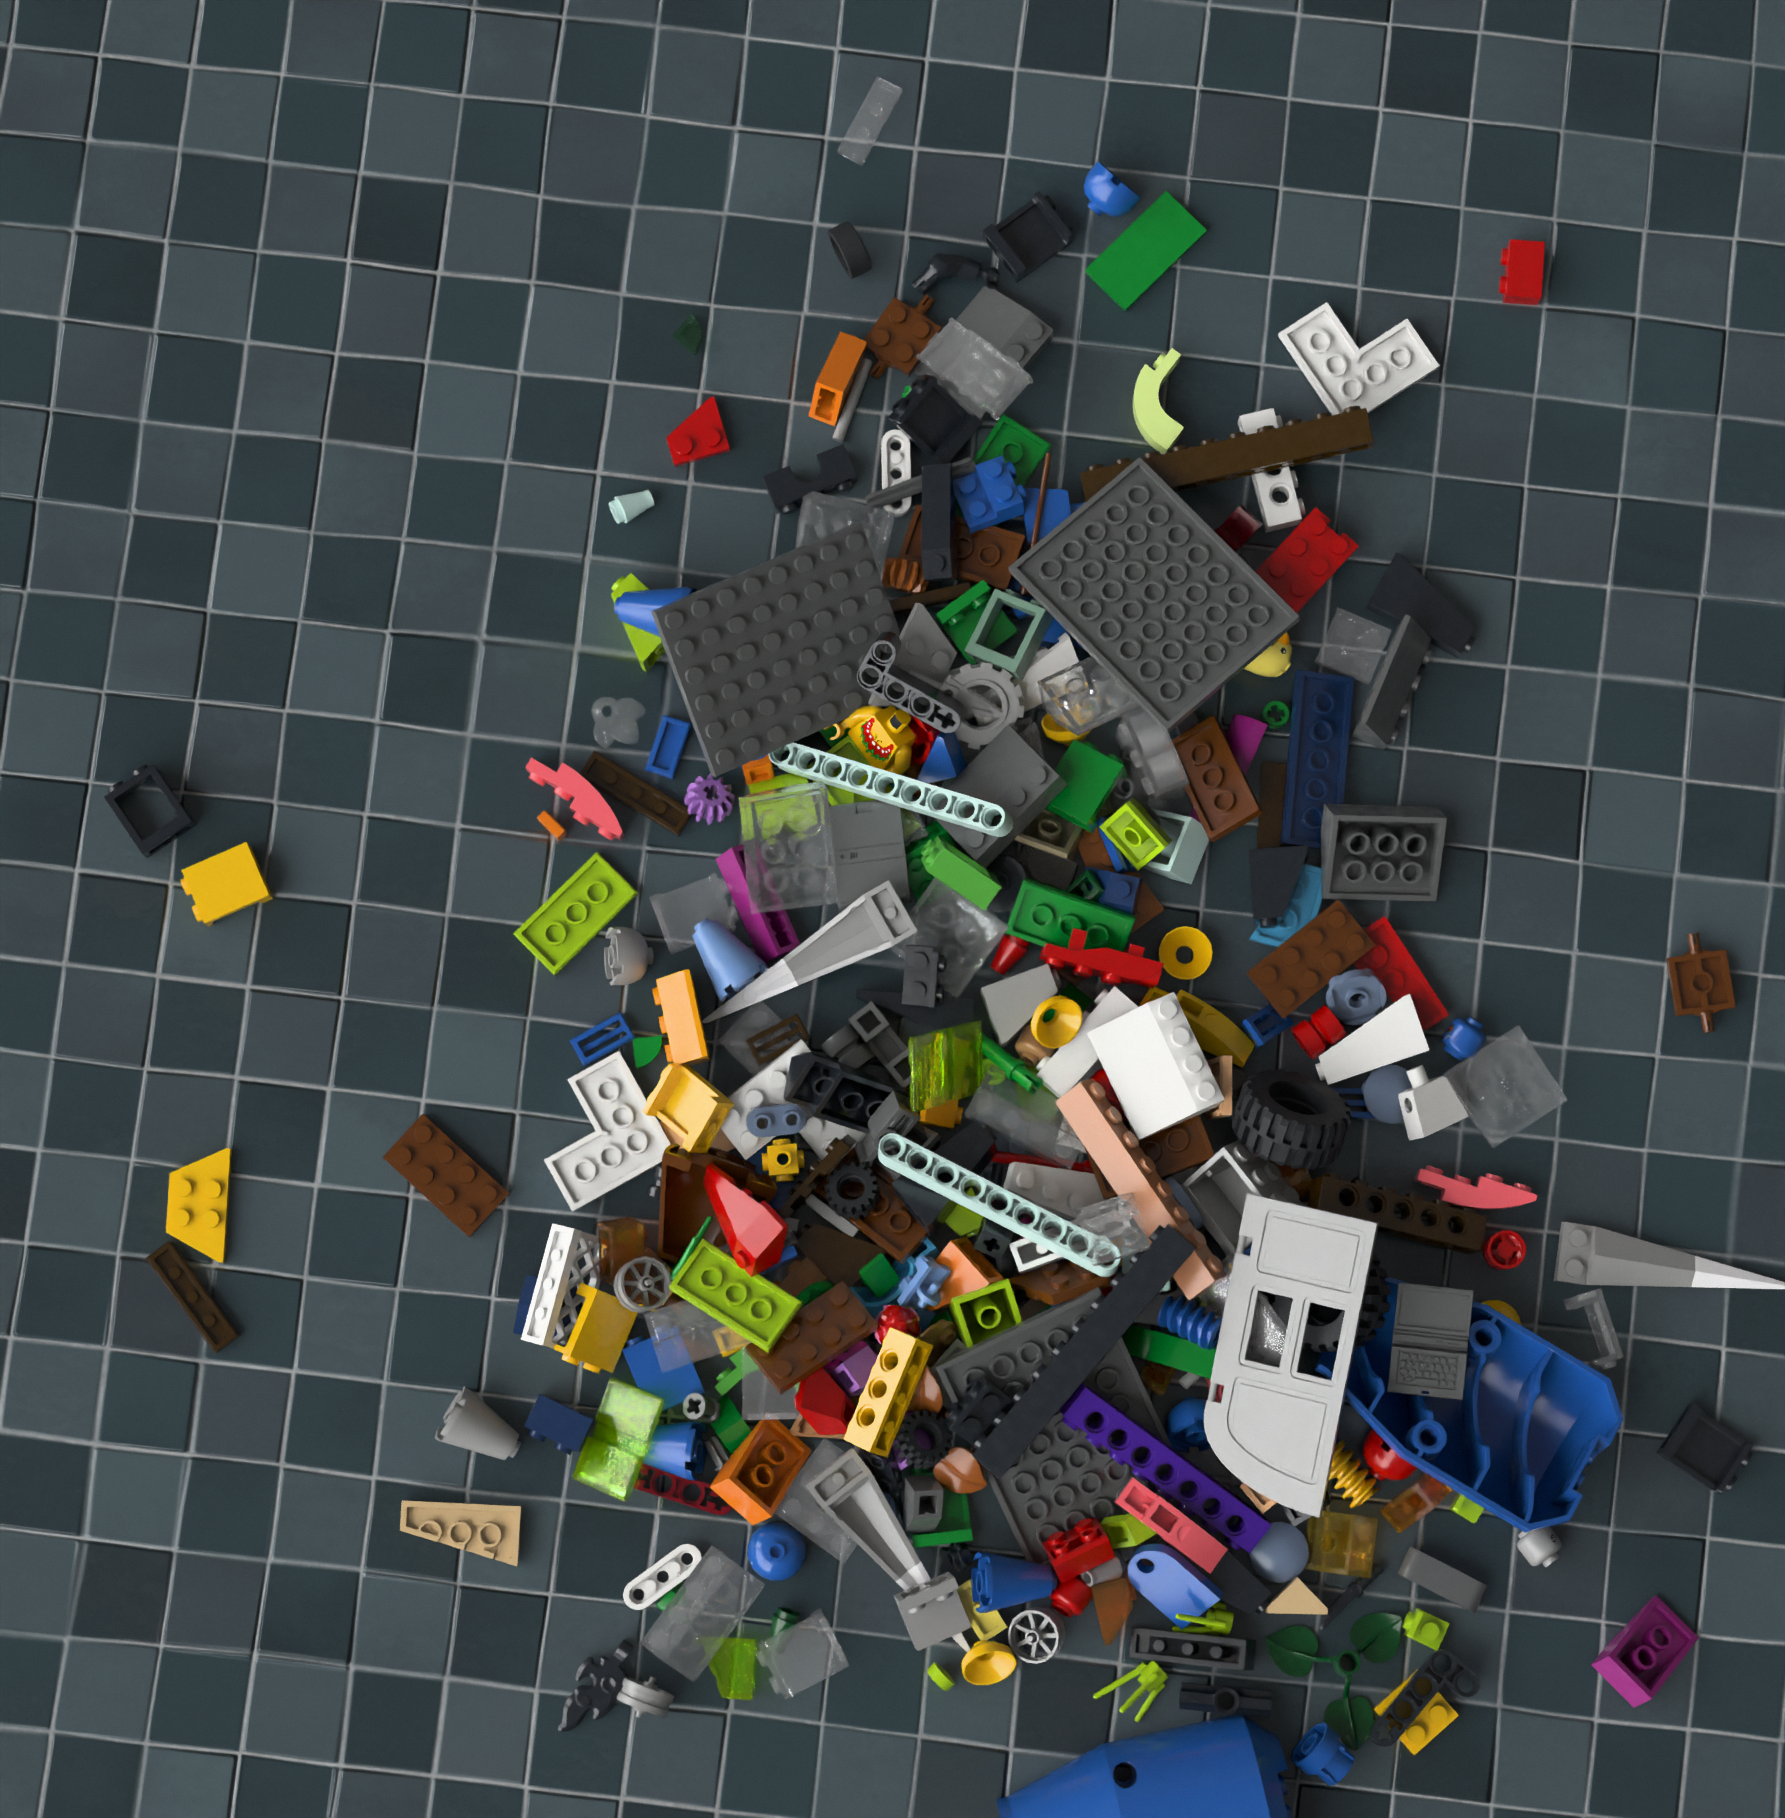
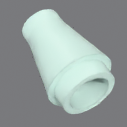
[609,489,654,524]

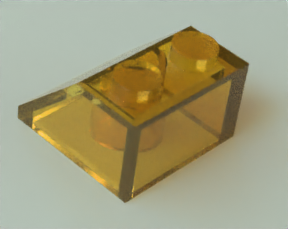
[1304,1511,1378,1578]

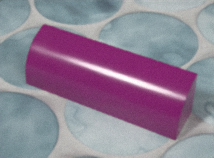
[1189,714,1268,823]
[715,840,800,964]

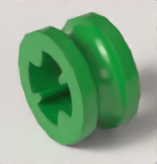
[1262,701,1289,729]

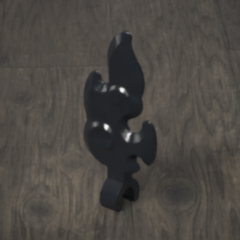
[558,1640,633,1732]

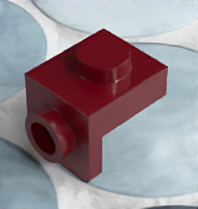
[1214,505,1263,552]

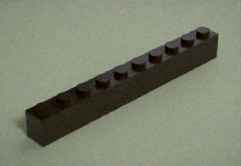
[1080,406,1375,502]

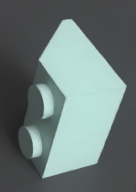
[1143,808,1209,884]

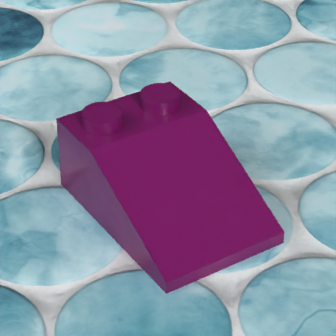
[1591,1595,1699,1708]

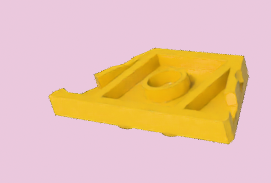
[166,1148,232,1263]

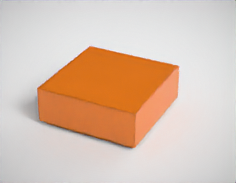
[742,755,775,785]
[537,811,567,842]

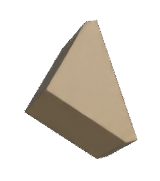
[1265,1577,1328,1615]

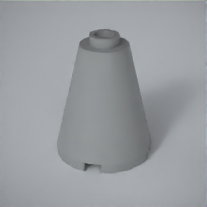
[435,1386,521,1460]

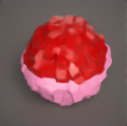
[874,1305,921,1345]

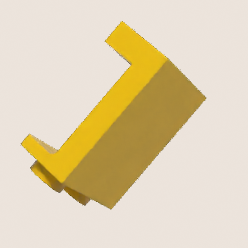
[180,842,273,927]
[643,1063,734,1153]
[554,1282,638,1374]

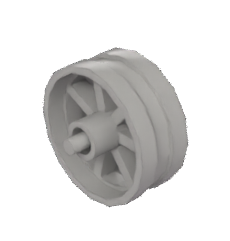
[614,1256,672,1313]
[1008,1606,1066,1664]
[616,1676,675,1718]

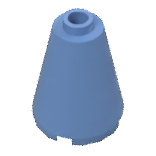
[692,918,769,1002]

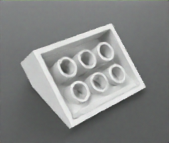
[1087,992,1225,1141]

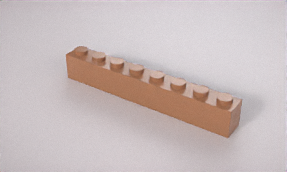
[1055,1078,1227,1300]

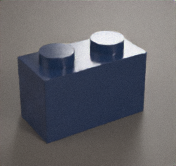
[524,1394,595,1455]

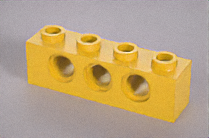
[844,1327,934,1457]

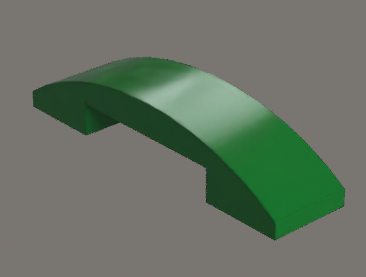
[1121,1325,1216,1379]

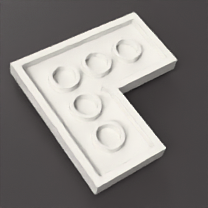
[1278,302,1440,415]
[720,1039,867,1161]
[544,1051,671,1212]

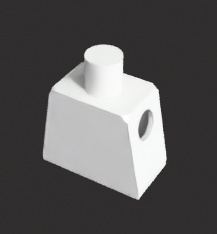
[1398,1065,1469,1141]

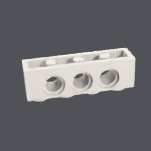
[1237,408,1305,533]

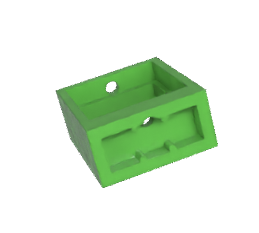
[921,835,1002,911]

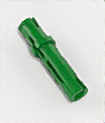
[970,1030,1043,1094]

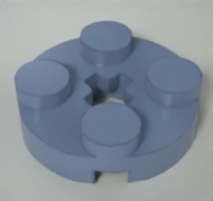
[1326,968,1386,1025]

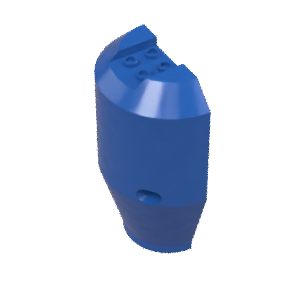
[1314,1277,1623,1533]
[996,1715,1293,1818]

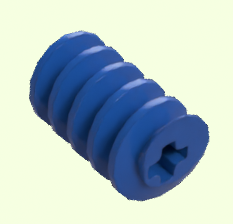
[1157,1295,1223,1350]

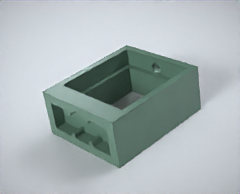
[964,589,1053,681]

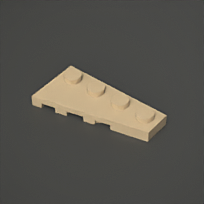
[400,1500,522,1567]

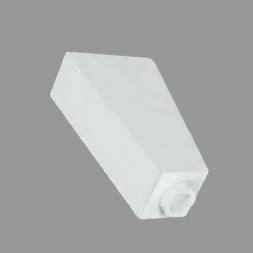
[1315,994,1429,1085]

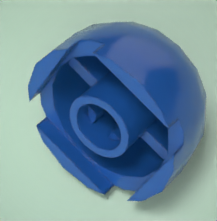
[1083,162,1141,217]
[1166,1397,1211,1453]
[747,1521,806,1581]

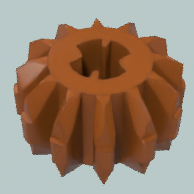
[880,557,929,595]

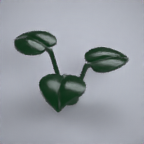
[1266,1613,1402,1751]

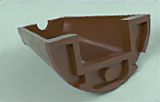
[657,1144,777,1265]

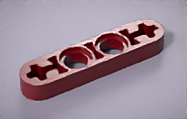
[622,1461,733,1515]

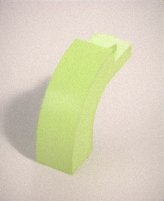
[1132,348,1184,454]

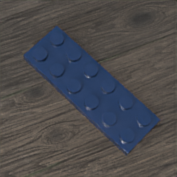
[1280,670,1354,850]

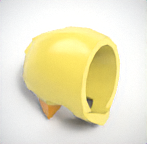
[1244,632,1292,677]

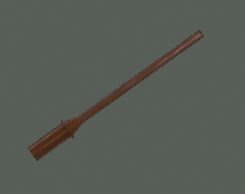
[1019,453,1052,597]

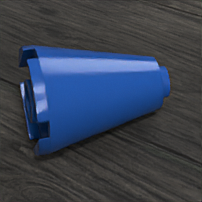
[614,587,697,638]
[622,1421,707,1481]
[971,1552,1057,1613]

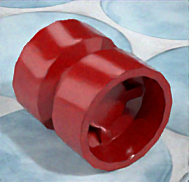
[1291,1005,1347,1060]
[1482,1230,1526,1270]

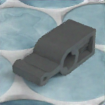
[855,1090,920,1169]

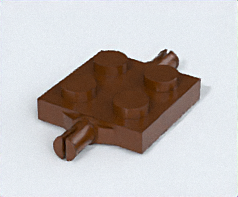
[864,294,942,381]
[1666,933,1736,1033]

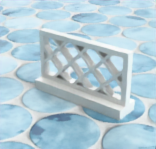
[521,1224,612,1348]

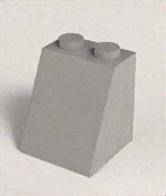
[980,964,1061,1048]

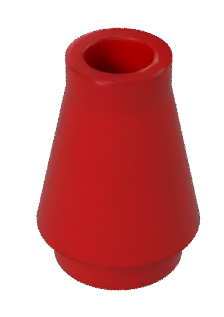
[990,934,1030,976]

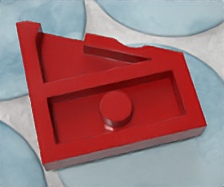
[666,396,730,467]

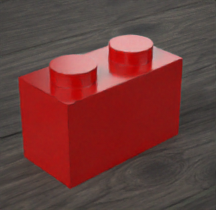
[1498,239,1545,306]

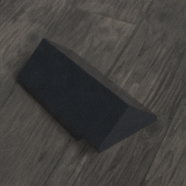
[783,1052,917,1134]

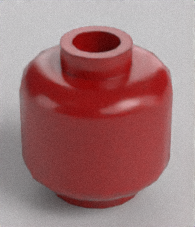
[1049,1574,1094,1618]

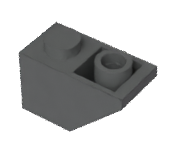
[902,1475,943,1535]

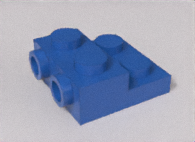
[953,456,1027,534]

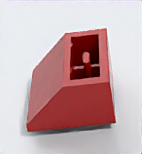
[1042,1517,1115,1583]

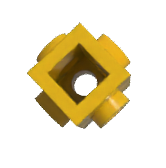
[762,1139,805,1182]

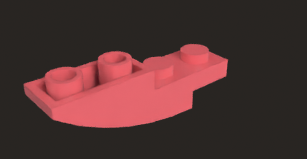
[525,757,624,841]
[1414,1165,1538,1210]
[1114,1477,1228,1574]

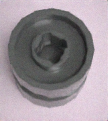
[820,1023,875,1070]

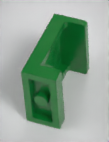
[1044,740,1128,833]
[905,1467,973,1548]

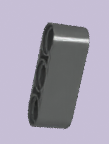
[1397,1547,1488,1613]

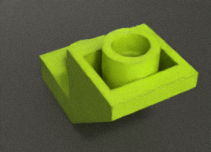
[1100,1497,1165,1549]

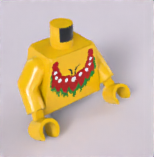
[824,705,915,794]

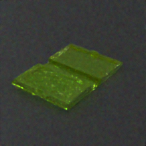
[908,1020,983,1112]
[572,1377,664,1502]

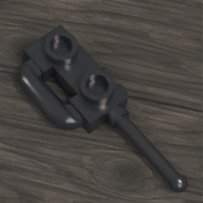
[858,1447,905,1525]

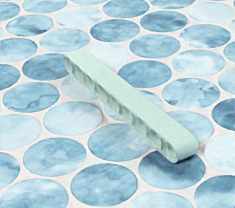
[768,742,1013,837]
[878,1133,1121,1277]

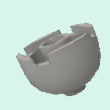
[604,927,653,986]

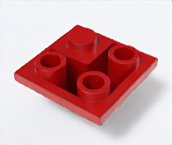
[794,1367,857,1435]

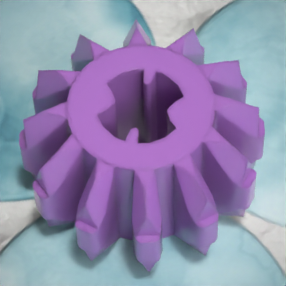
[684,773,735,825]

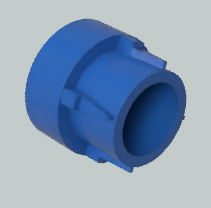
[1291,1722,1355,1786]

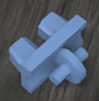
[897,1255,951,1311]

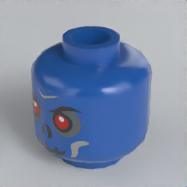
[1442,1016,1486,1061]

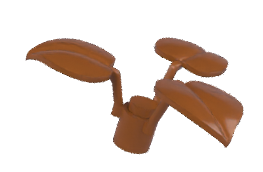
[858,1364,988,1493]

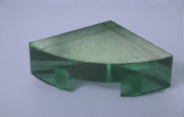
[672,314,701,356]

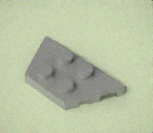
[867,603,957,706]

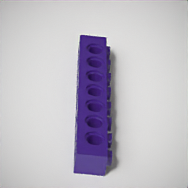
[1060,1382,1272,1553]

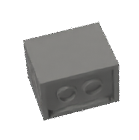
[1180,1140,1304,1260]

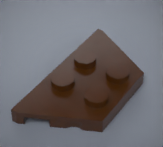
[1009,1254,1113,1305]

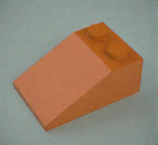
[710,1412,812,1525]

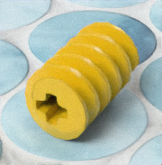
[1328,1440,1380,1508]

